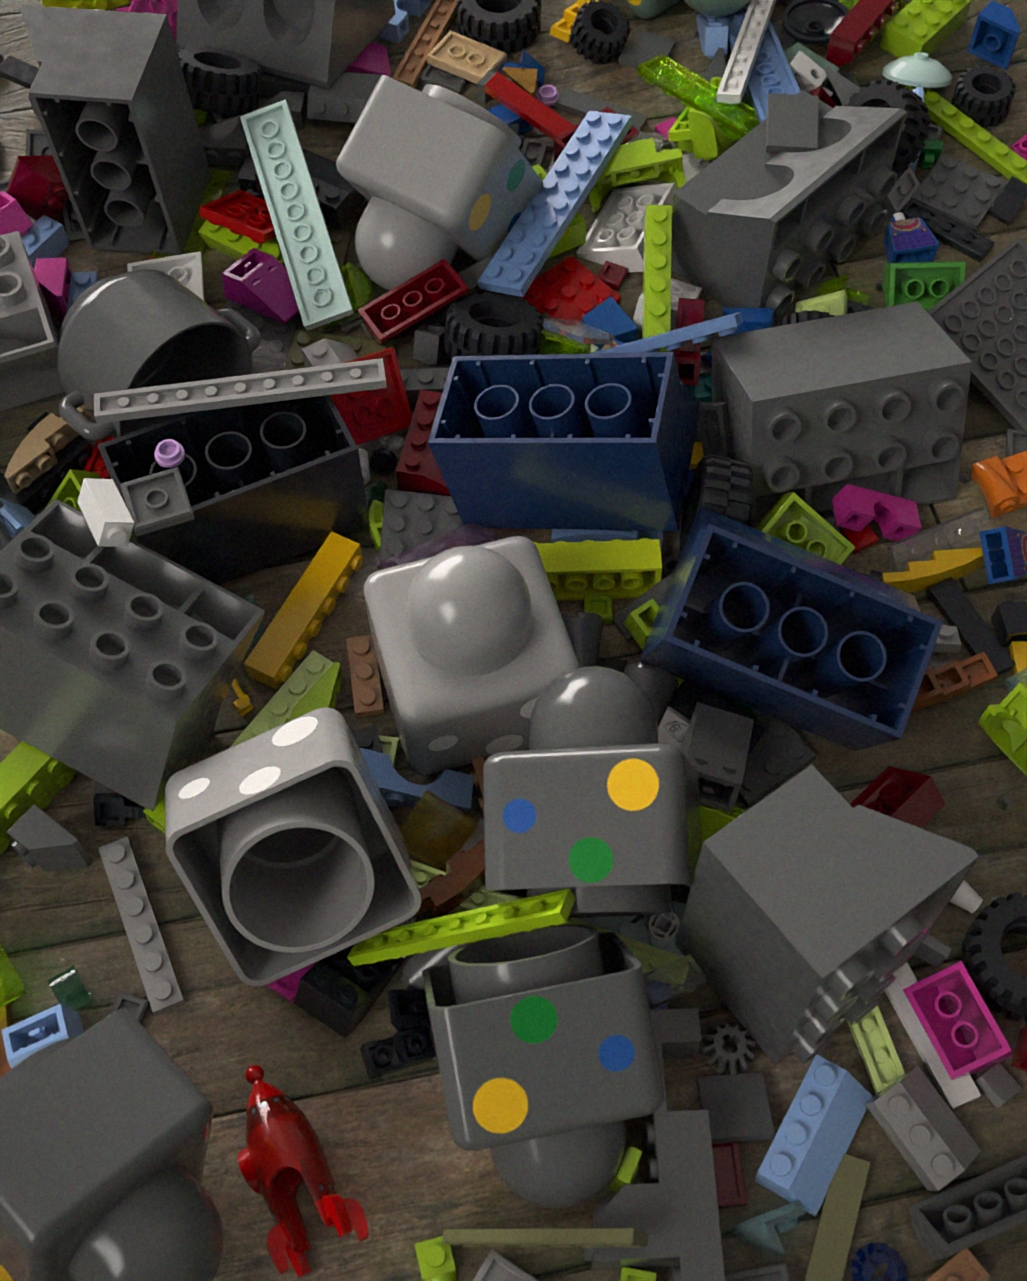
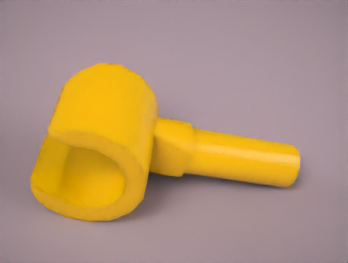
[231,679,253,717]

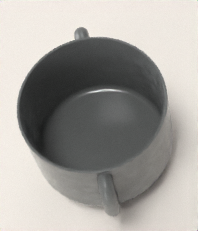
[57,270,261,440]

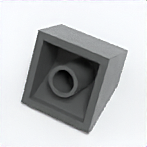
[7,805,93,872]

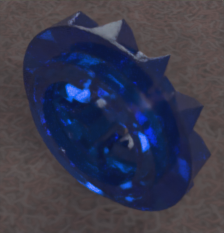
[851,1243,908,1281]

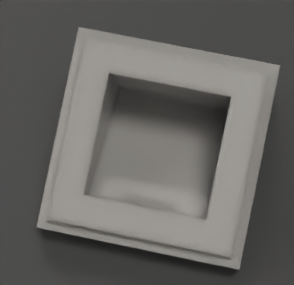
[975,1062,1022,1109]

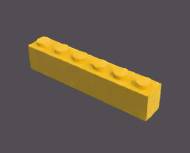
[244,531,364,690]

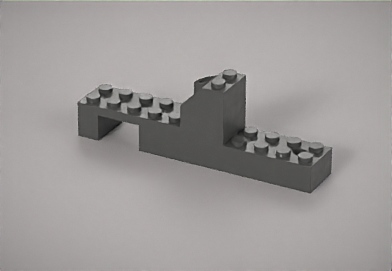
[584,1008,725,1281]

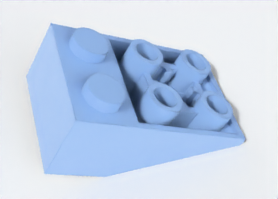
[2,1004,84,1069]

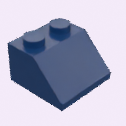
[967,0,1021,70]

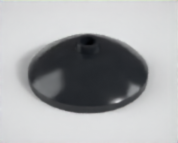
[782,0,848,45]

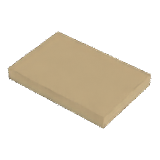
[426,31,507,84]

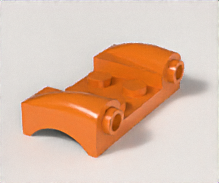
[970,451,1027,518]

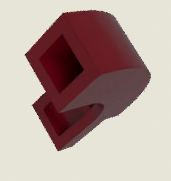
[673,298,705,386]

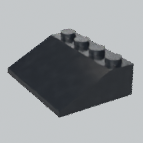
[254,148,365,229]

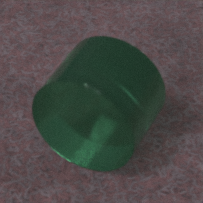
[48,965,93,1010]

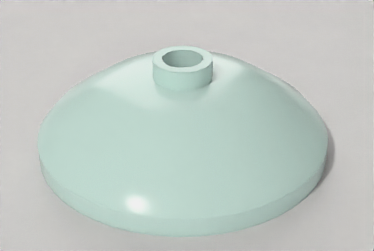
[882,52,952,88]

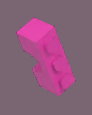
[832,484,922,543]

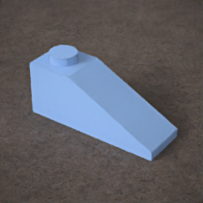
[696,14,728,59]

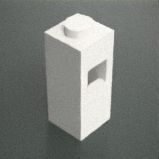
[78,478,134,547]

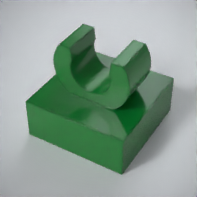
[918,140,943,169]

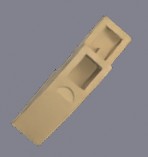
[4,407,92,494]

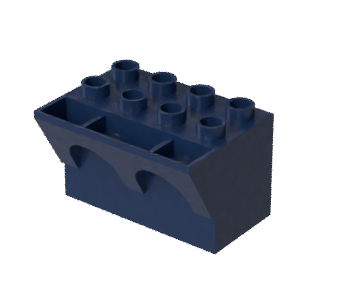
[428,352,700,531]
[639,506,943,751]

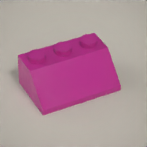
[903,961,1012,1080]

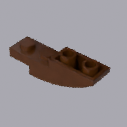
[402,839,485,923]

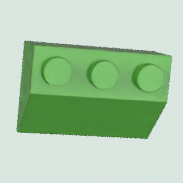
[882,261,966,311]

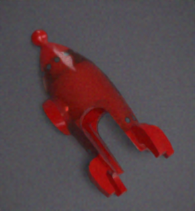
[237,1065,369,1277]

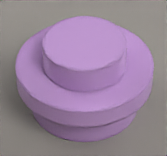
[537,85,559,107]
[154,439,185,468]

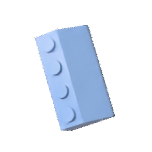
[754,1054,873,1217]

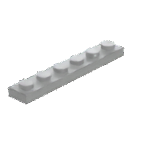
[98,837,185,1016]

